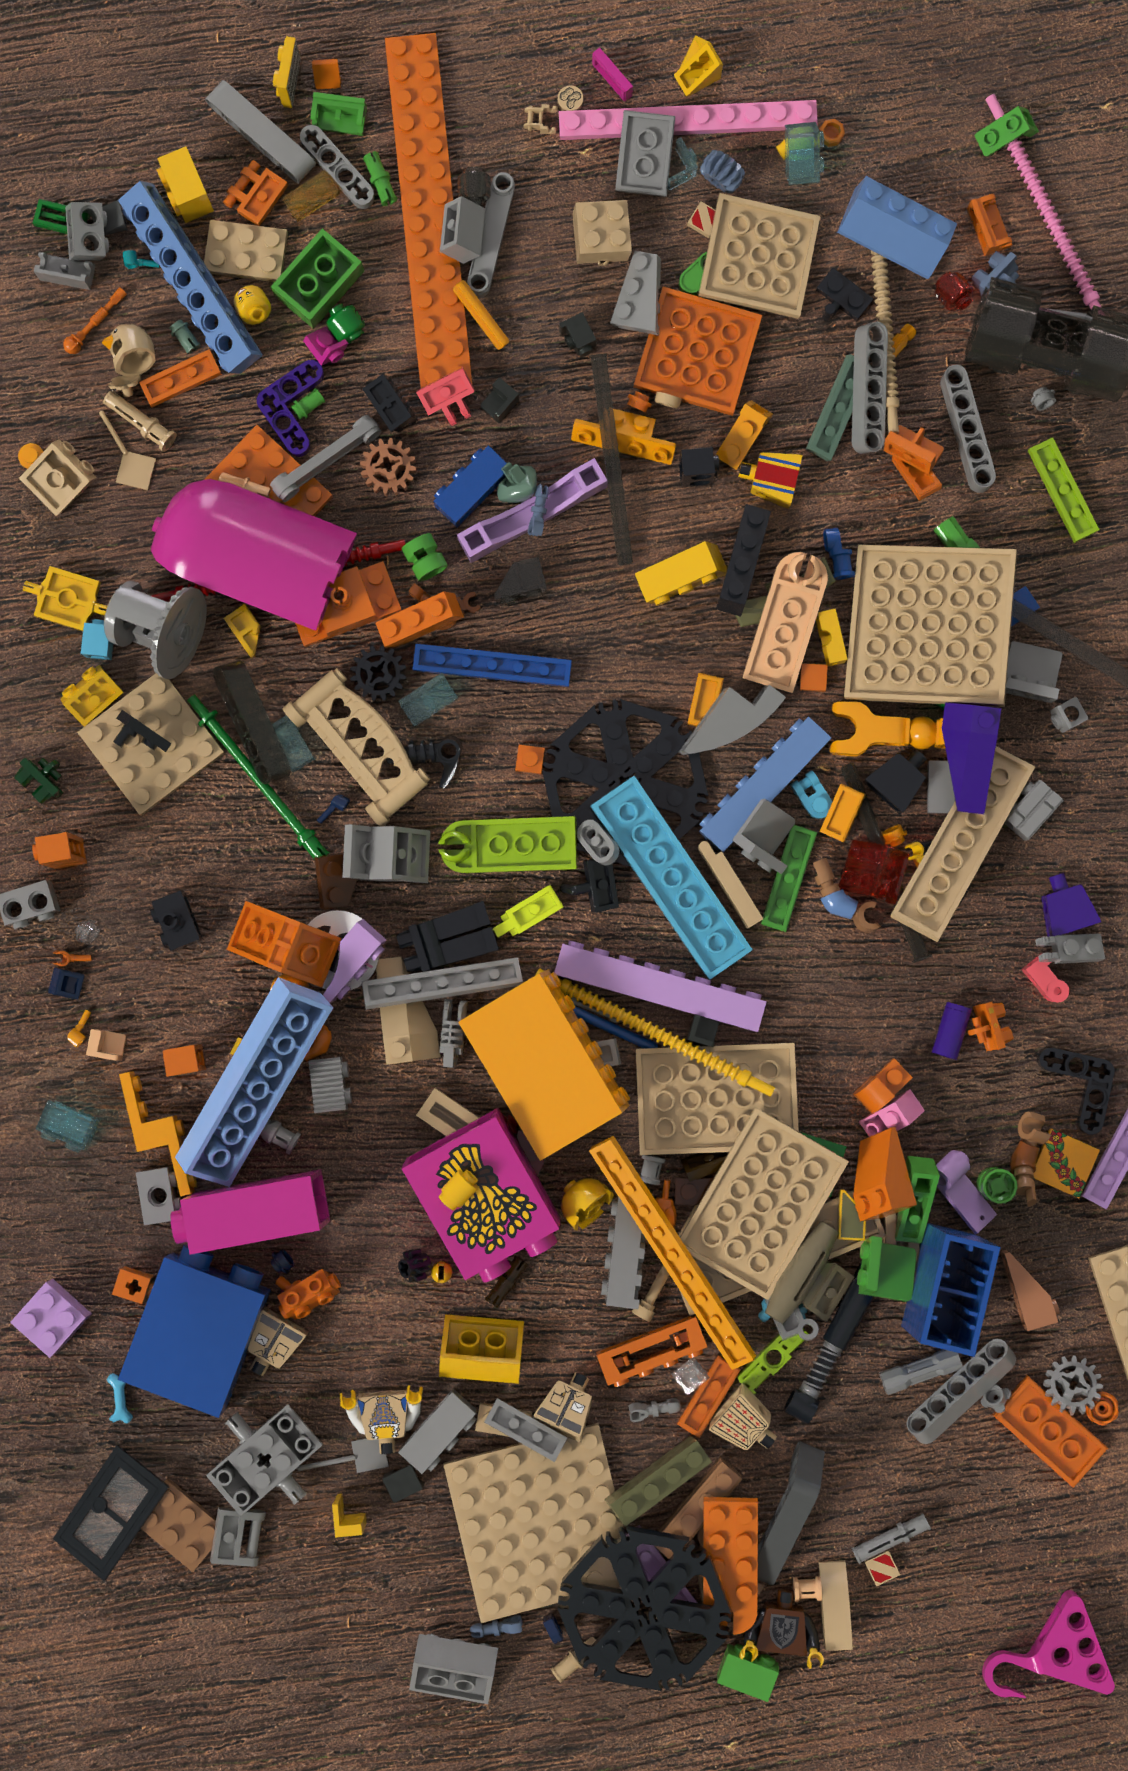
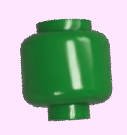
[326,303,365,343]

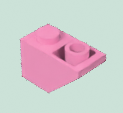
[859,1089,925,1137]

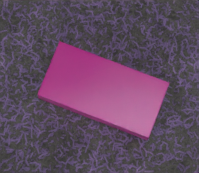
[592,47,633,102]

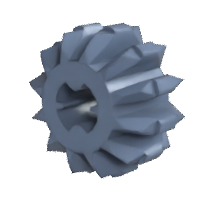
[700,150,745,193]

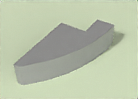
[679,685,786,755]

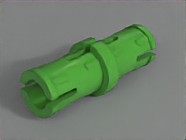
[363,151,397,206]

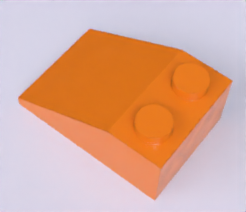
[853,1127,917,1222]

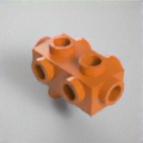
[275,1269,341,1320]

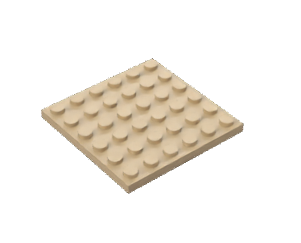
[844,545,1017,707]
[443,1423,624,1623]

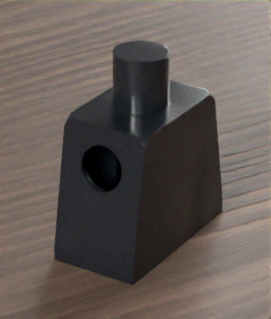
[863,749,927,815]

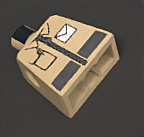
[247,1307,309,1376]
[534,1372,592,1443]

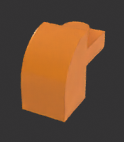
[853,1058,913,1114]

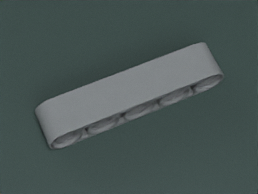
[205,80,316,183]
[852,321,888,454]
[940,364,996,493]
[906,1339,1016,1444]

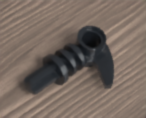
[386,735,463,788]

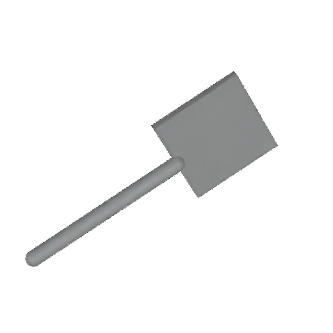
[297,1438,389,1473]

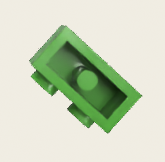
[717,1644,779,1702]

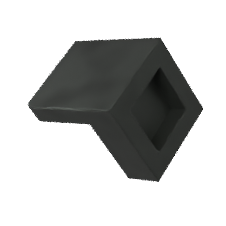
[480,377,519,423]
[687,1014,720,1047]
[382,1465,424,1503]

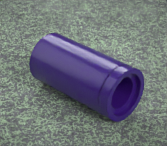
[932,1002,972,1060]

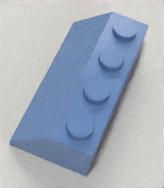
[837,176,957,279]

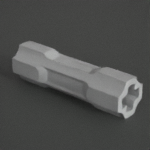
[879,1350,962,1395]

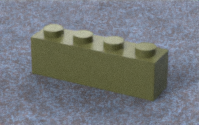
[604,1436,712,1527]

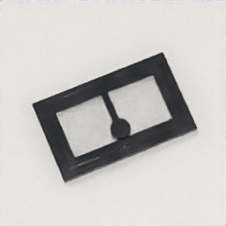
[53,1445,169,1581]

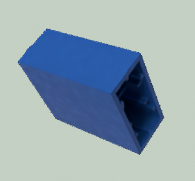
[901,1223,1000,1357]
[118,1244,271,1418]

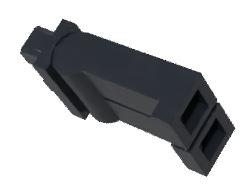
[396,901,499,972]

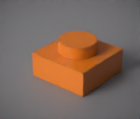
[515,744,545,775]

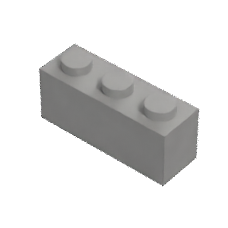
[398,1388,477,1474]

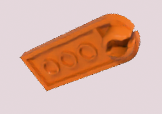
[703,1497,758,1635]

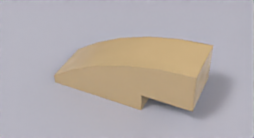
[818,1560,853,1651]

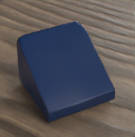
[48,968,85,1000]

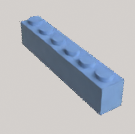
[699,716,831,853]

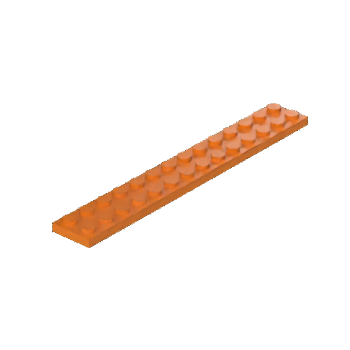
[385,33,473,388]

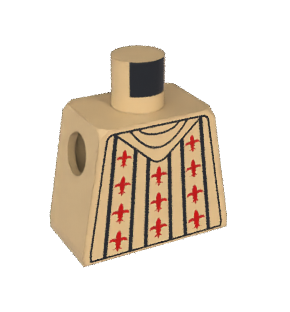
[709,1383,777,1450]

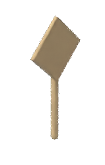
[99,411,156,491]

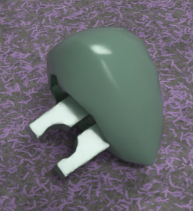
[497,462,537,503]

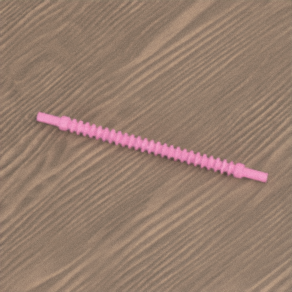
[985,94,1109,328]

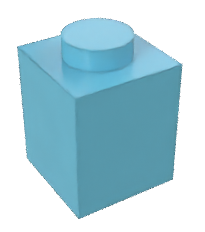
[81,619,114,660]

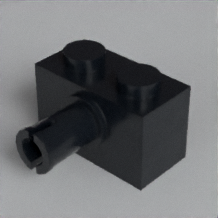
[150,890,204,952]

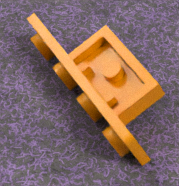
[571,407,676,465]

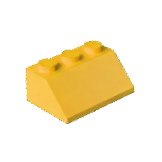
[439,1314,524,1384]

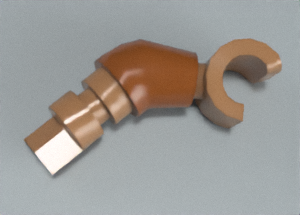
[1010,1112,1051,1207]

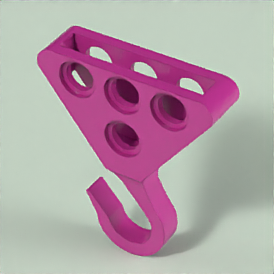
[982,1590,1115,1698]

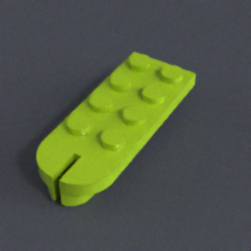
[438,816,578,873]

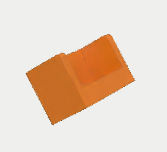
[163,1044,206,1077]

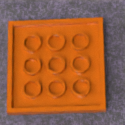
[633,286,762,416]
[204,425,333,516]

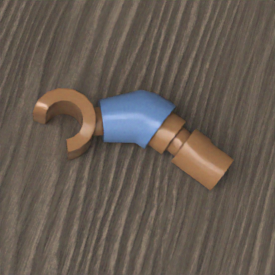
[813,858,881,933]

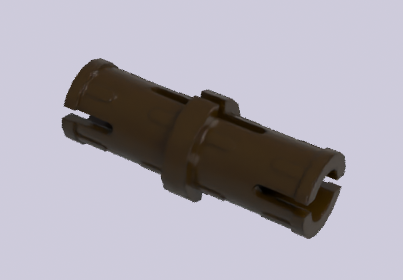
[485,1255,529,1308]

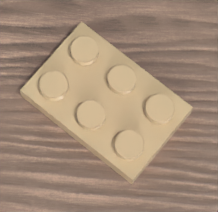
[204,220,288,282]

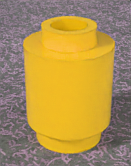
[438,1170,478,1211]

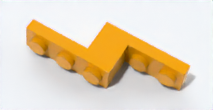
[119,1071,197,1196]

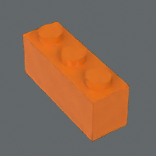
[375,591,464,648]
[32,832,87,869]

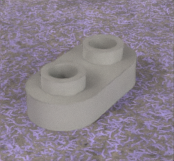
[577,820,619,865]

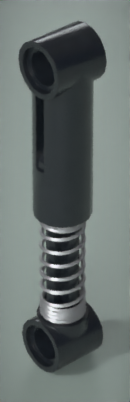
[783,1261,875,1424]

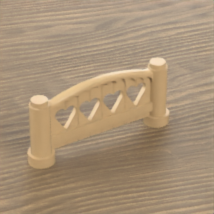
[282,668,431,827]

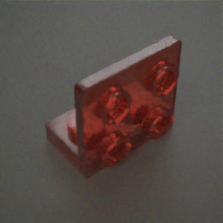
[839,840,910,905]

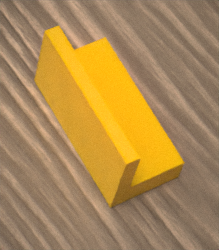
[332,1493,367,1538]

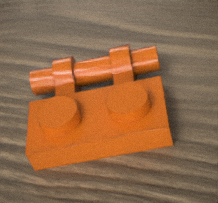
[223,160,289,226]

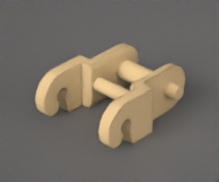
[523,104,558,134]

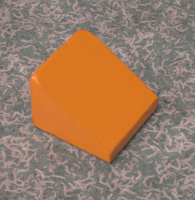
[312,59,341,89]

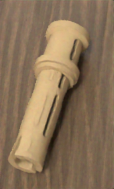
[103,390,177,452]

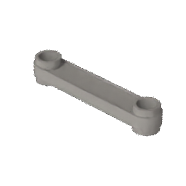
[467,172,515,298]
[270,414,382,502]

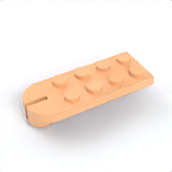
[742,552,828,693]

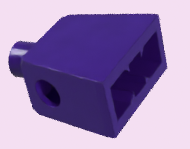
[1042,873,1101,937]

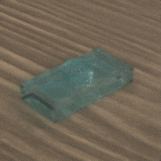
[266,715,315,773]

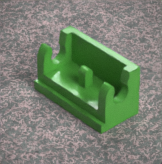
[311,92,367,136]

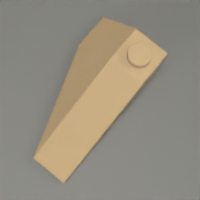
[376,957,441,1065]

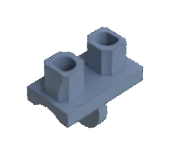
[972,251,1019,302]

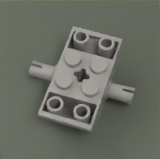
[206,1404,323,1516]

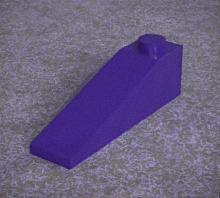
[941,702,1001,815]

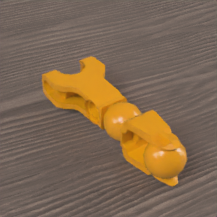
[830,702,946,757]

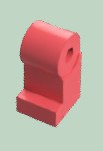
[1021,953,1069,1003]

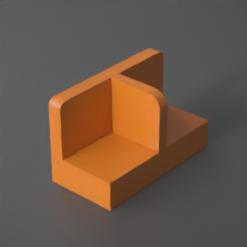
[883,425,944,474]

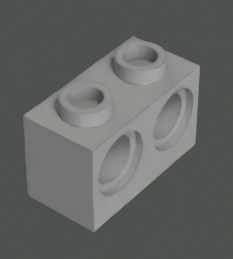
[65,202,109,261]
[0,880,61,930]

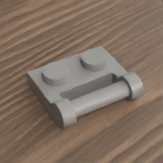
[210,1507,266,1567]

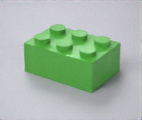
[271,228,364,329]

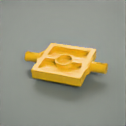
[23,566,107,631]

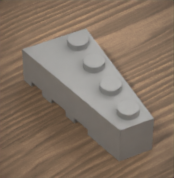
[601,1196,645,1309]

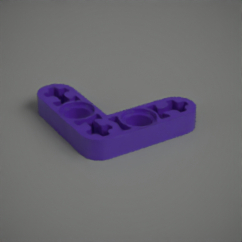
[257,360,324,457]

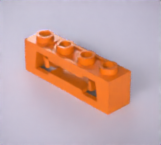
[596,1314,707,1387]

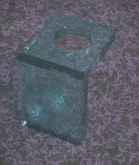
[668,137,698,190]

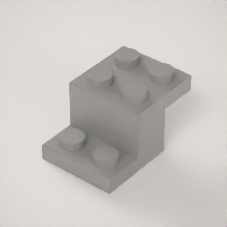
[342,824,430,883]

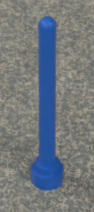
[573,1006,658,1049]

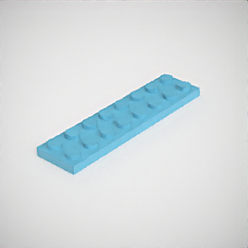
[590,776,752,980]

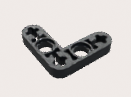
[1037,1047,1115,1135]

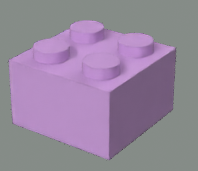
[10,1279,92,1358]

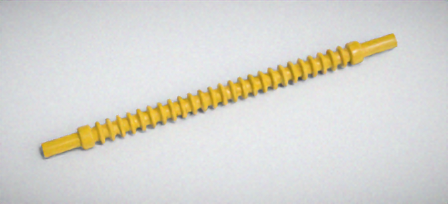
[536,968,775,1097]

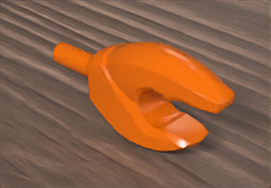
[655,1180,677,1228]

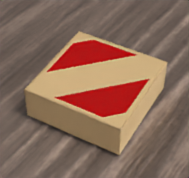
[687,201,715,238]
[864,1550,900,1587]

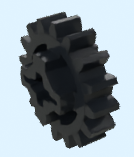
[350,645,407,702]

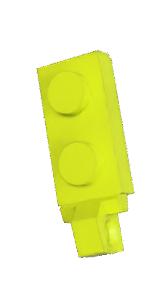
[492,885,564,938]

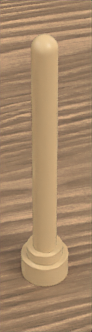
[632,1205,698,1322]

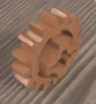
[360,438,417,496]

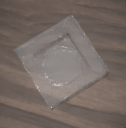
[671,1357,710,1396]

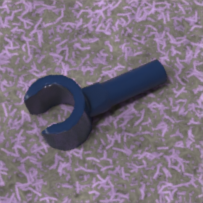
[317,795,350,824]

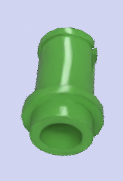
[291,388,325,420]

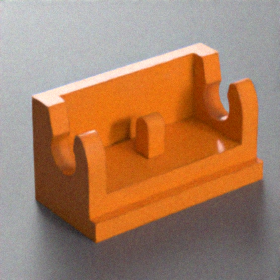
[967,194,1013,256]

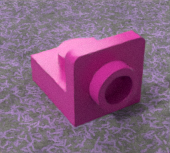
[303,326,349,366]

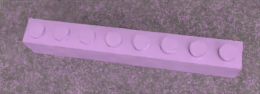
[555,940,767,1032]

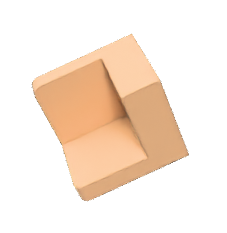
[86,1029,127,1061]

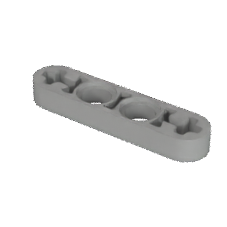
[300,125,375,209]

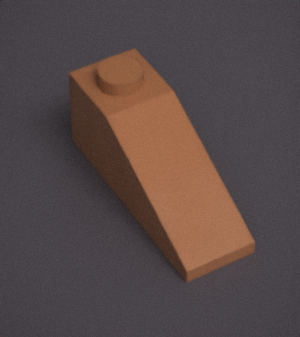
[1000,1250,1060,1331]

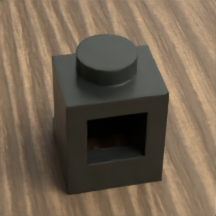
[559,312,596,358]

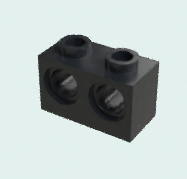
[679,447,719,488]

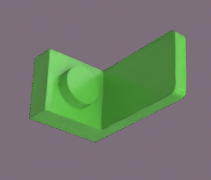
[975,106,1039,157]

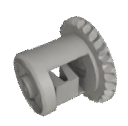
[104,581,207,679]

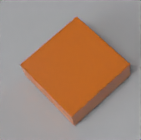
[799,663,828,692]

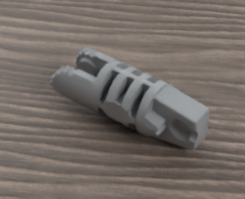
[440,999,468,1068]

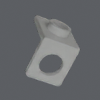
[1050,697,1088,734]

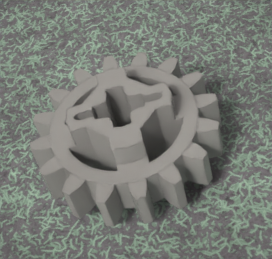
[1043,1355,1103,1416]

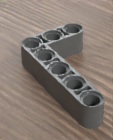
[758,1441,825,1586]

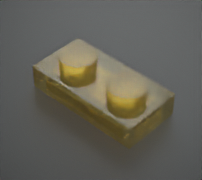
[282,170,340,223]

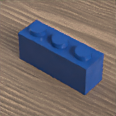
[434,445,507,528]

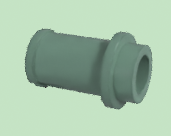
[169,319,201,355]

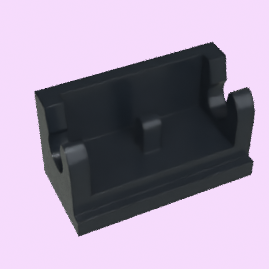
[362,374,418,433]

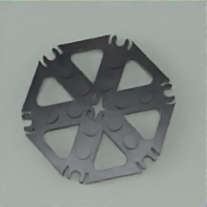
[542,699,708,867]
[557,1526,732,1691]

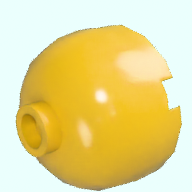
[561,1178,614,1231]

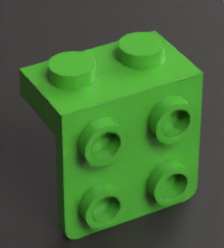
[857,1236,916,1302]

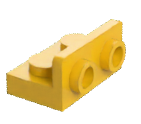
[60,665,123,727]

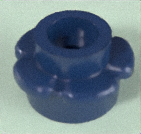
[270,1249,295,1274]

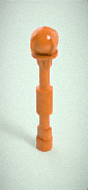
[63,287,127,354]

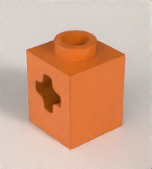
[112,1266,155,1304]

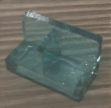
[398,673,458,727]

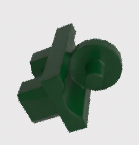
[14,758,64,805]

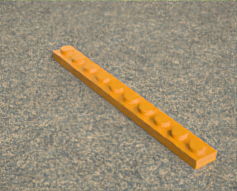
[589,1136,756,1370]

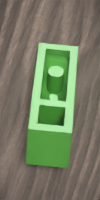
[895,1156,940,1243]

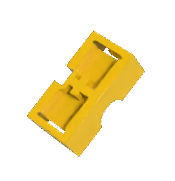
[816,608,847,667]

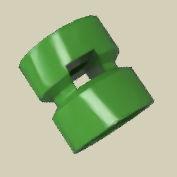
[401,533,448,582]
[976,1167,1017,1204]

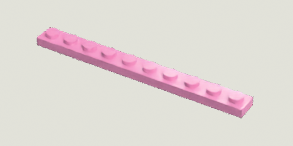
[559,100,818,140]

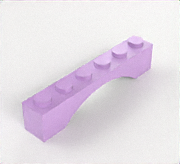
[457,458,607,563]
[323,919,386,1012]

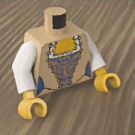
[340,1385,423,1454]

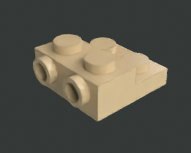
[19,439,97,516]

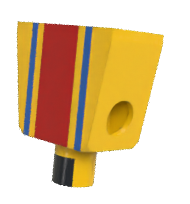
[738,452,803,509]

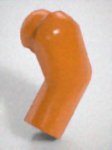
[304,1025,332,1062]

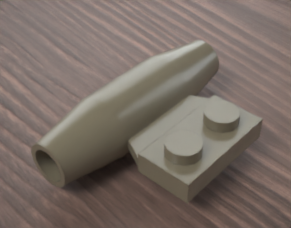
[765,1221,854,1324]

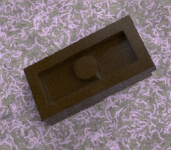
[681,1152,729,1182]

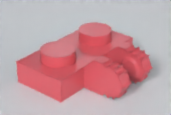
[416,367,475,426]

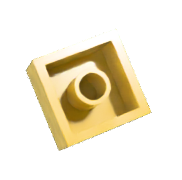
[156,146,214,223]

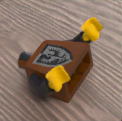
[739,1588,824,1669]

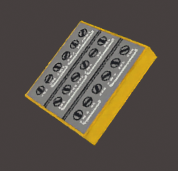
[273,36,301,108]

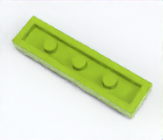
[1028,437,1099,543]

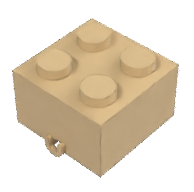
[572,200,632,266]

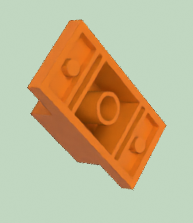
[295,561,402,647]

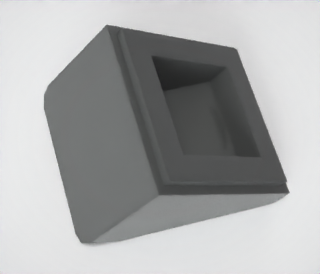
[102,200,128,236]

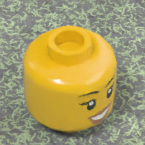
[233,285,271,325]

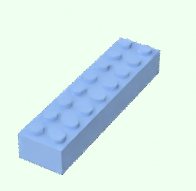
[175,977,333,1187]

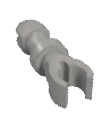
[628,1398,681,1422]

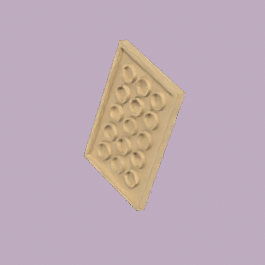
[636,1043,799,1155]
[680,1107,849,1300]

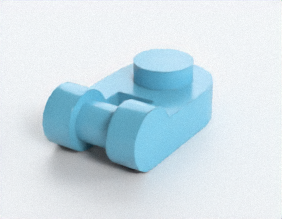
[790,770,832,819]

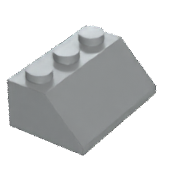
[409,1634,498,1704]

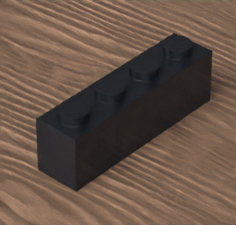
[716,504,771,617]

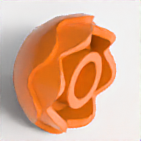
[1085,1391,1119,1426]

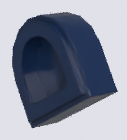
[543,1612,564,1644]

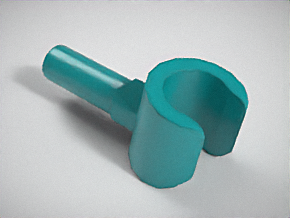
[123,250,160,269]

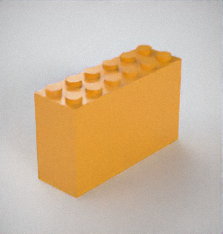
[458,969,630,1161]

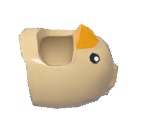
[102,324,156,377]

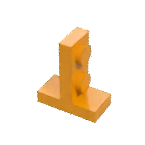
[716,400,773,470]

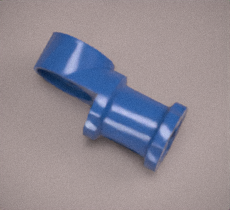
[823,527,855,580]

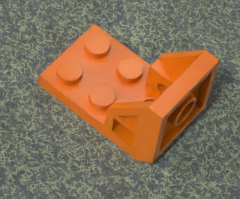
[226,901,342,987]

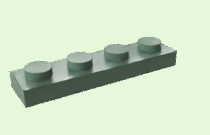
[805,354,872,461]

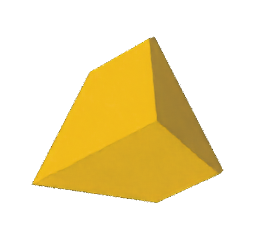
[674,35,723,97]

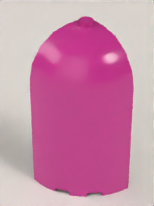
[151,479,357,631]

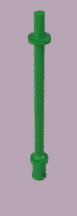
[187,694,330,860]

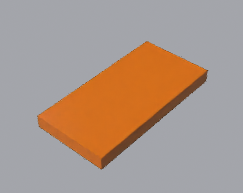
[992,1375,1108,1488]

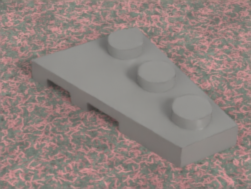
[610,250,661,335]

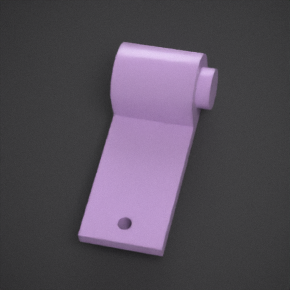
[936,1150,997,1234]

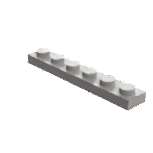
[361,957,523,1010]

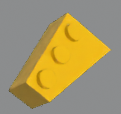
[635,541,727,606]

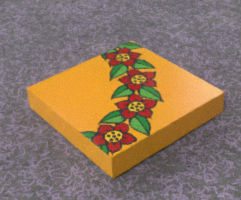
[1034,1128,1100,1198]

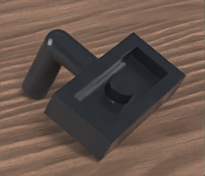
[816,268,874,322]
[113,710,172,752]
[560,855,619,913]

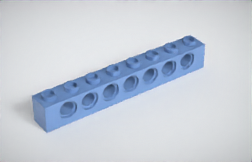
[118,181,263,374]

